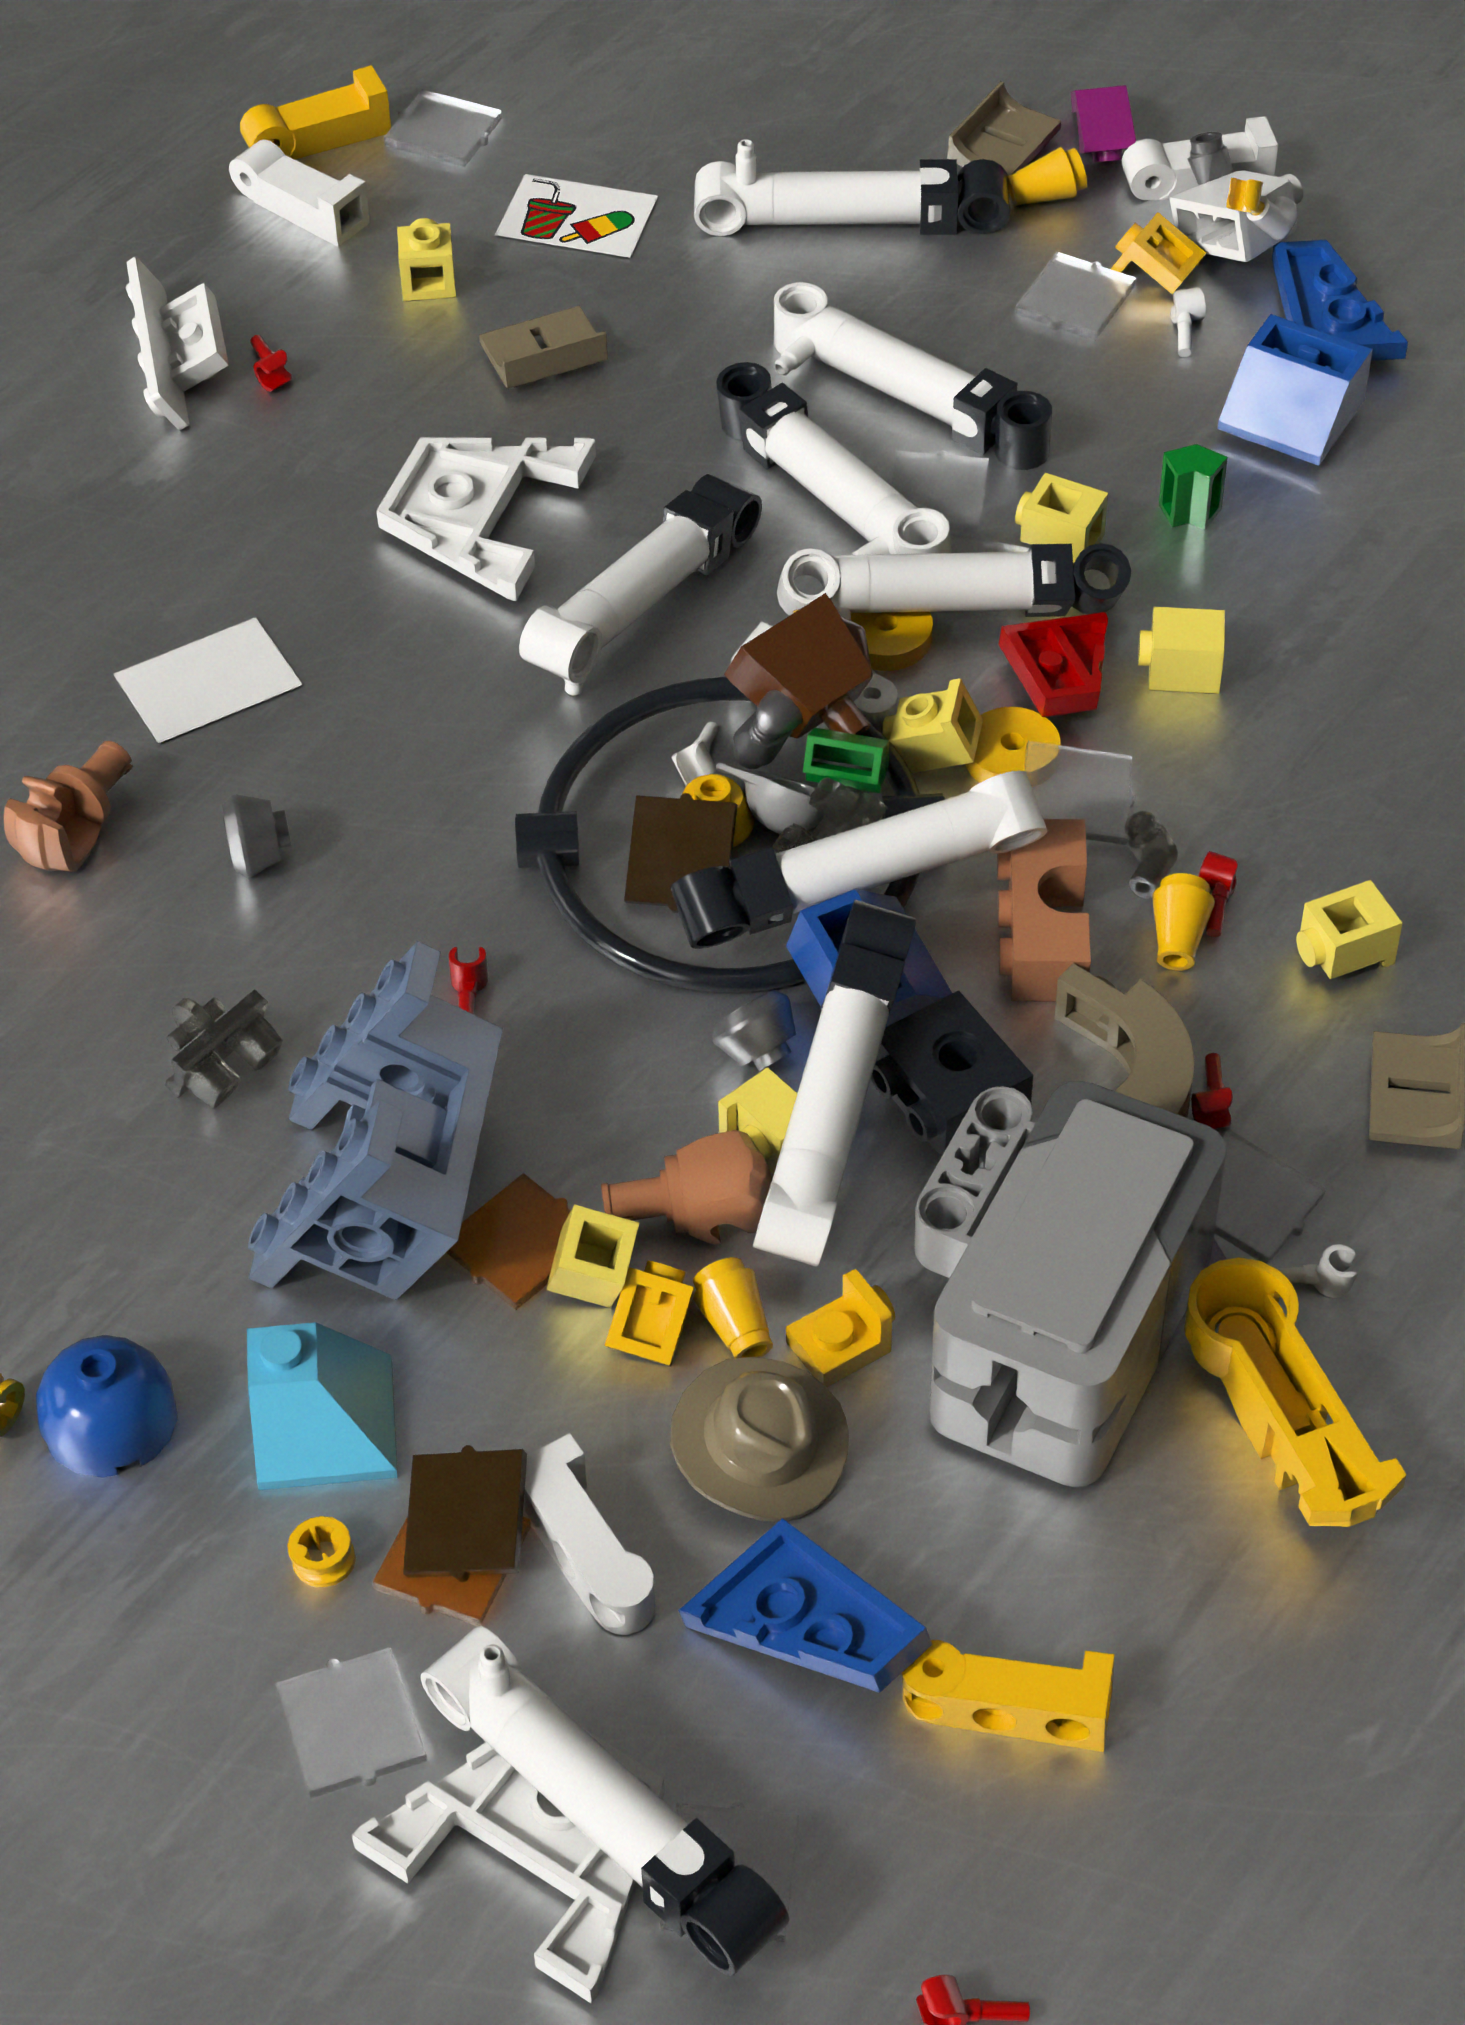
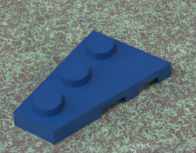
[1272,240,1408,361]
[678,1518,932,1693]

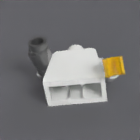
[1170,132,1303,262]

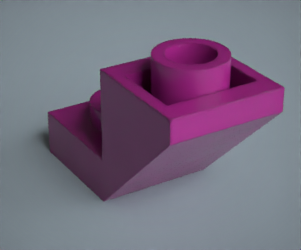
[1070,85,1136,163]

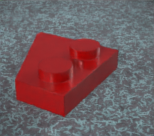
[998,612,1108,717]

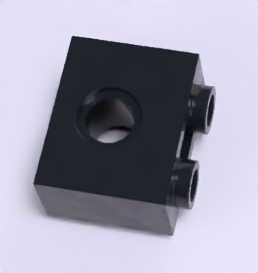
[871,990,1034,1157]

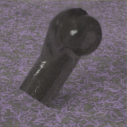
[1124,811,1178,899]

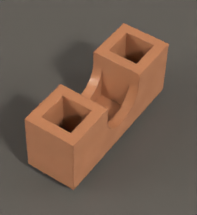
[997,819,1091,1002]

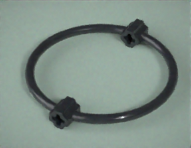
[515,677,945,993]

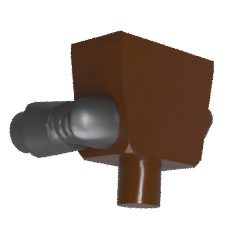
[724,593,873,769]

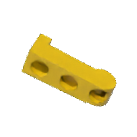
[240,65,392,160]
[902,1640,1115,1752]

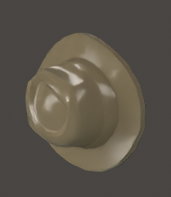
[670,1357,849,1522]

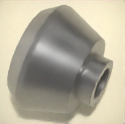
[222,794,291,877]
[712,990,796,1071]

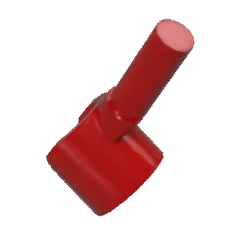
[250,335,292,392]
[1198,851,1238,937]
[449,947,488,1014]
[1191,1053,1233,1129]
[916,1975,1030,2025]

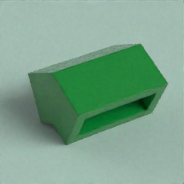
[1159,444,1228,530]
[803,727,889,794]

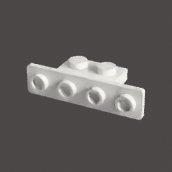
[126,256,229,431]

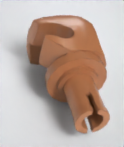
[3,741,133,872]

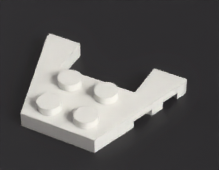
[377,437,596,601]
[352,1728,665,2004]

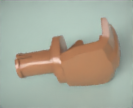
[601,1130,772,1244]

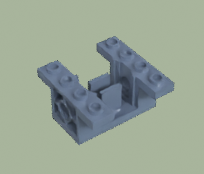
[248,941,503,1300]

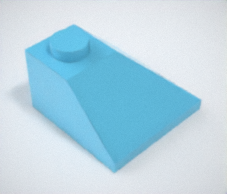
[247,1322,398,1490]

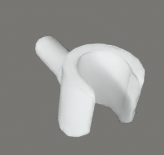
[1170,287,1206,357]
[672,722,719,786]
[1276,1244,1358,1298]

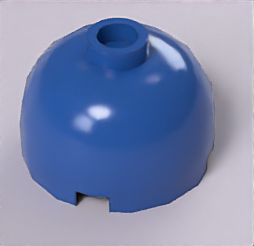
[36,1335,178,1478]

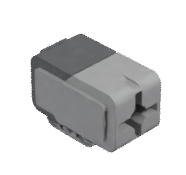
[914,1081,1227,1487]

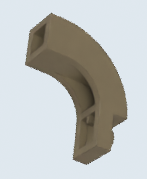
[1055,963,1194,1118]

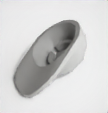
[716,762,835,835]

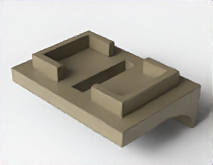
[947,81,1061,176]
[479,306,608,389]
[1368,1023,1465,1149]

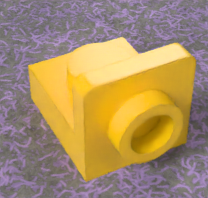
[1110,212,1206,294]
[604,1260,696,1367]
[786,1269,896,1387]

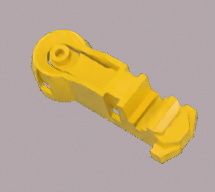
[1184,1257,1407,1527]

